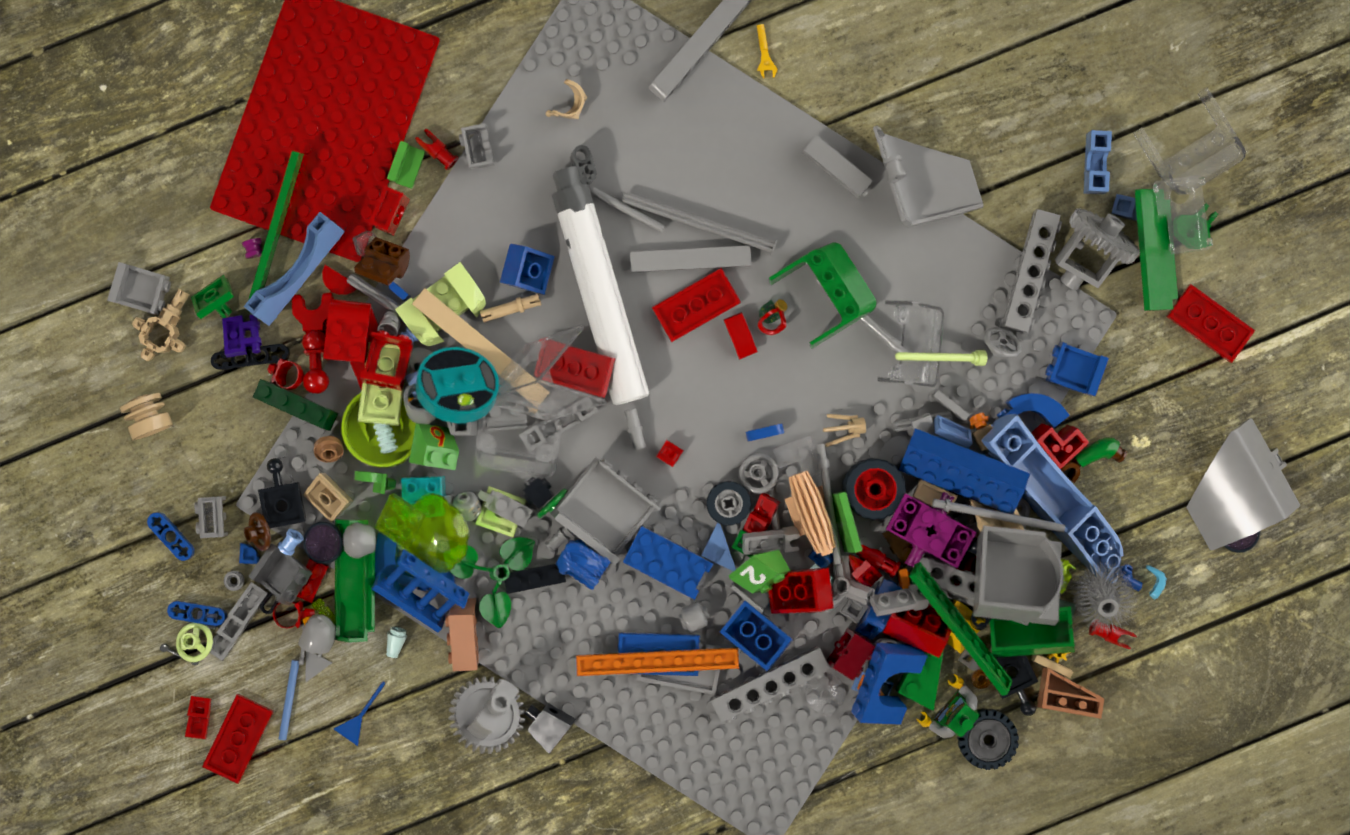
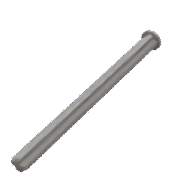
[622,192,778,255]

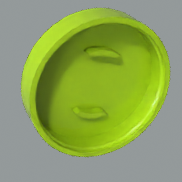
[341,392,416,468]

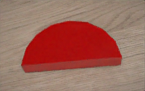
[322,265,357,295]

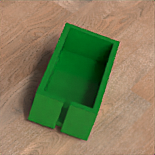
[990,607,1075,657]

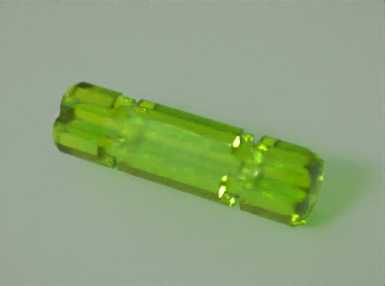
[312,598,335,624]

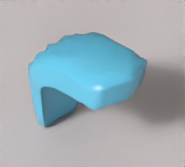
[1146,565,1167,600]

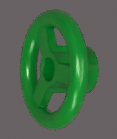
[537,488,568,518]

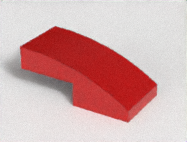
[723,312,758,360]
[743,493,781,533]
[185,696,212,740]

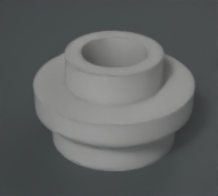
[224,571,244,591]

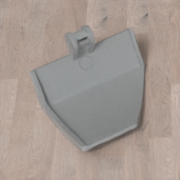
[873,125,984,227]
[1186,418,1300,550]

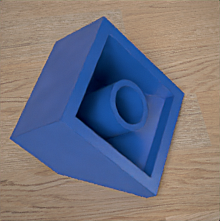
[500,244,555,295]

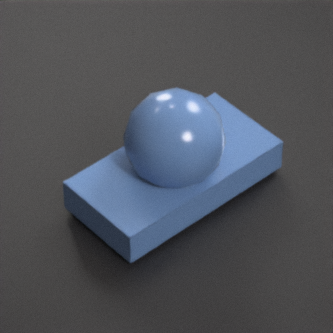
[934,415,972,448]

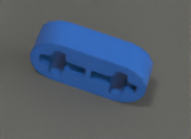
[745,423,785,442]

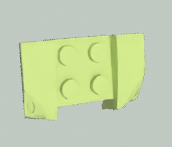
[395,262,486,346]

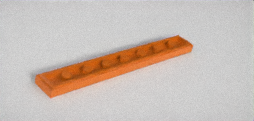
[576,647,739,676]

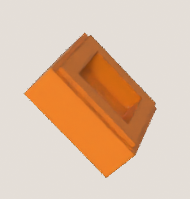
[897,567,911,589]

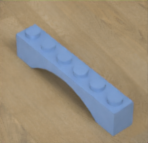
[244,212,345,326]

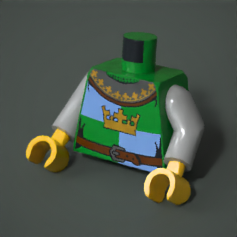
[916,674,979,738]

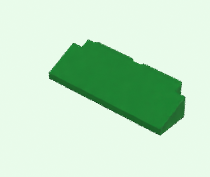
[1135,189,1178,311]
[334,519,375,643]

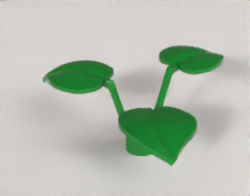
[444,537,535,628]

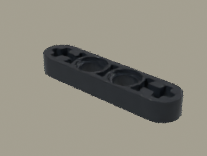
[211,344,290,370]

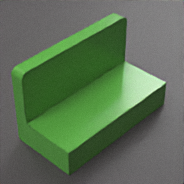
[387,141,425,189]

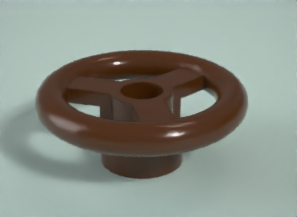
[244,512,271,551]

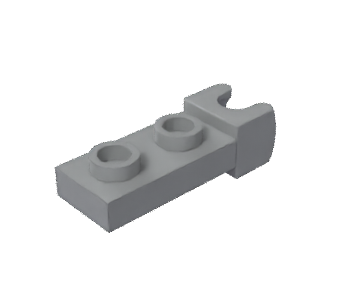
[742,526,800,555]
[869,585,929,616]

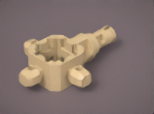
[132,288,190,361]

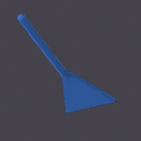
[334,682,385,746]

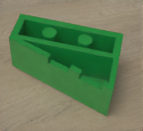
[895,650,944,711]

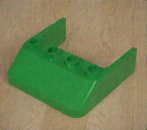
[769,242,877,349]

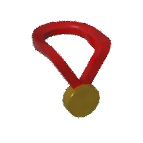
[758,299,788,335]

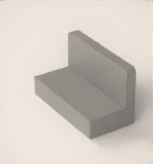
[730,582,770,614]

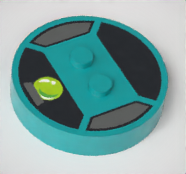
[415,347,499,423]

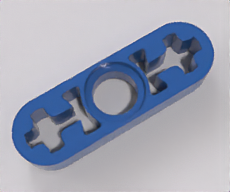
[147,512,195,561]
[167,601,227,626]

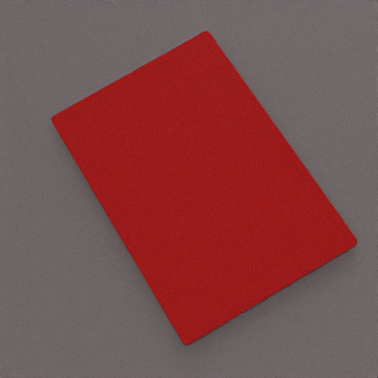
[210,0,440,262]

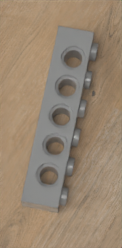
[1001,209,1062,333]
[911,557,1029,626]
[710,646,830,723]

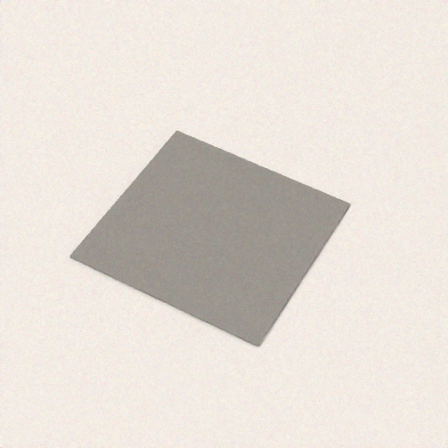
[236,0,1116,835]

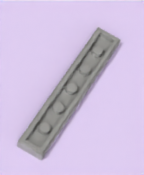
[630,245,751,272]

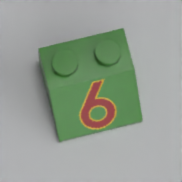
[409,423,459,470]

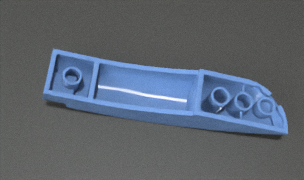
[981,414,1124,583]

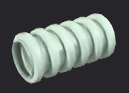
[373,423,398,454]

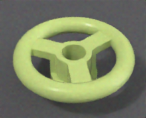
[176,622,213,662]

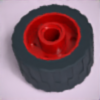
[842,458,906,520]

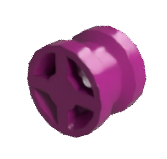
[242,238,263,259]

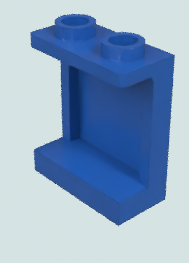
[1045,342,1109,396]

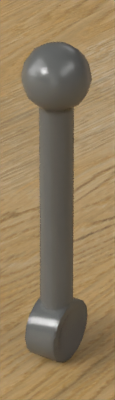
[160,644,199,666]

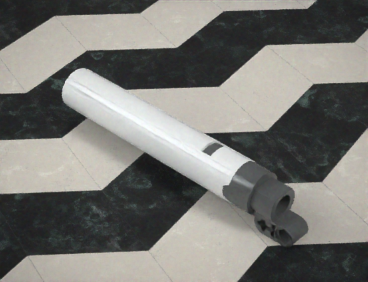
[552,145,649,405]

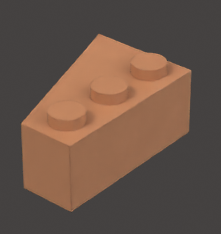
[445,598,479,671]
[1037,667,1104,719]

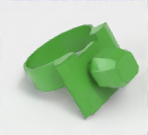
[354,471,396,494]

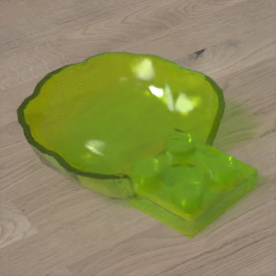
[374,493,470,573]

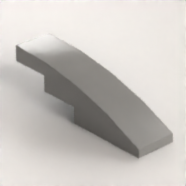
[210,582,268,661]

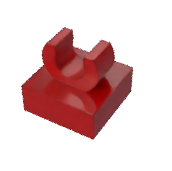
[656,440,684,467]

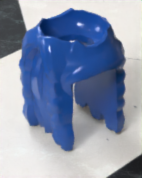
[555,539,611,590]

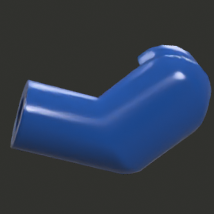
[1120,564,1143,592]

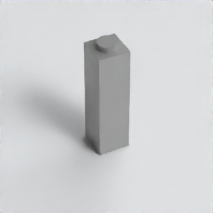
[803,135,873,198]

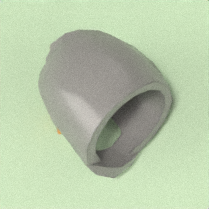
[403,384,436,424]
[298,614,336,654]

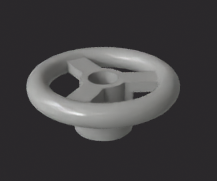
[984,327,1022,358]
[739,454,779,494]

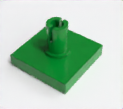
[191,274,234,320]

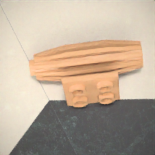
[784,471,836,556]

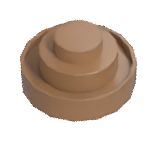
[314,436,344,463]

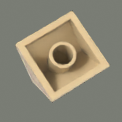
[303,473,354,523]

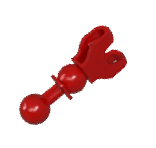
[292,292,334,394]

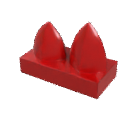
[848,555,883,587]
[297,559,329,603]

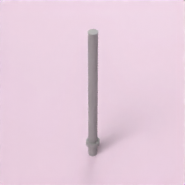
[932,499,1065,532]

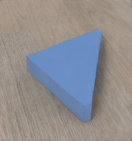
[701,523,736,572]

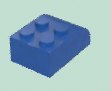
[720,601,793,671]

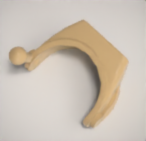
[546,79,587,119]

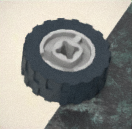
[707,481,751,526]

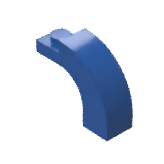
[994,393,1070,428]

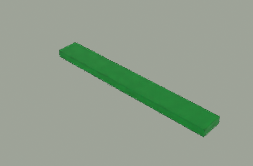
[248,151,304,300]
[909,562,1013,696]

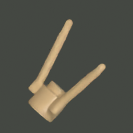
[823,414,866,447]

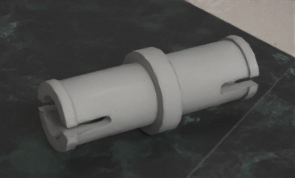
[624,408,646,450]

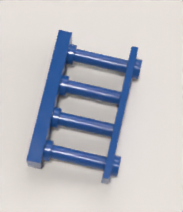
[372,549,470,633]

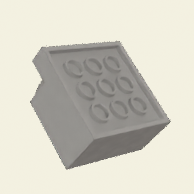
[973,526,1063,625]

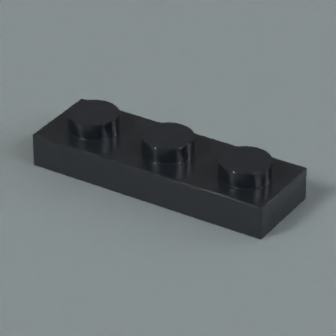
[504,564,566,594]

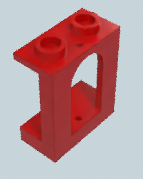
[368,186,410,236]
[360,330,413,391]

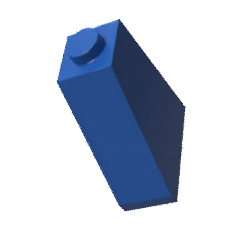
[855,579,902,640]

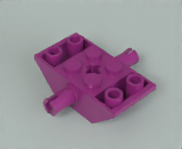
[886,492,976,568]

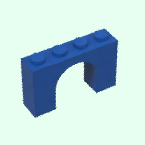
[375,532,460,591]
[851,643,927,725]

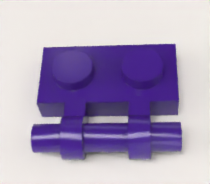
[222,314,262,358]

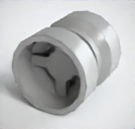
[378,311,402,336]

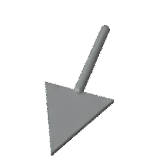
[305,651,332,683]

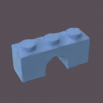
[1083,130,1112,195]

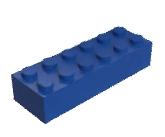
[899,428,1030,514]

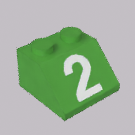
[729,550,790,594]

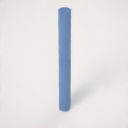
[278,660,299,740]

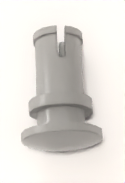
[545,526,577,553]

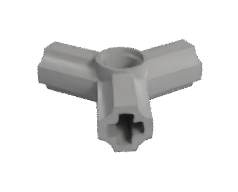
[825,555,875,613]

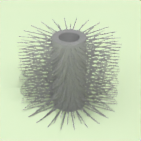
[1070,561,1137,633]

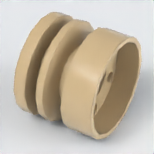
[119,393,173,440]

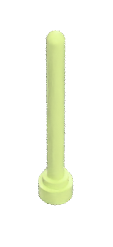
[895,350,987,366]

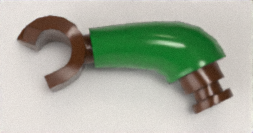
[1061,437,1127,483]

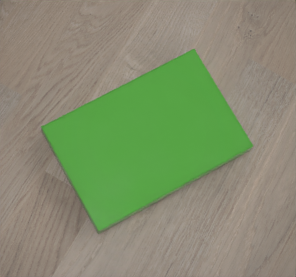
[832,492,862,553]

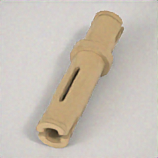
[480,293,542,323]

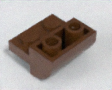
[354,237,410,286]

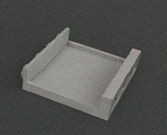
[550,457,661,565]

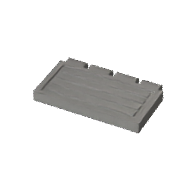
[636,643,720,695]

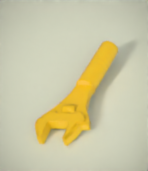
[756,24,778,78]

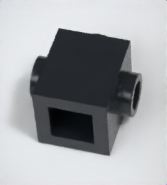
[523,477,554,509]

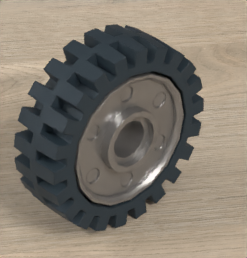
[957,708,1019,770]

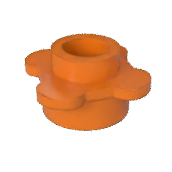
[969,412,989,430]

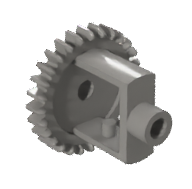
[1055,208,1140,290]
[448,676,525,754]

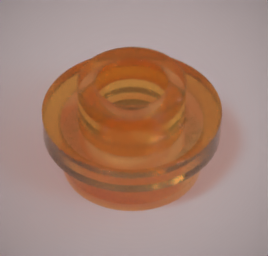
[971,669,991,689]

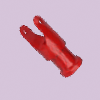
[415,129,459,170]
[856,545,901,578]
[1089,618,1137,649]

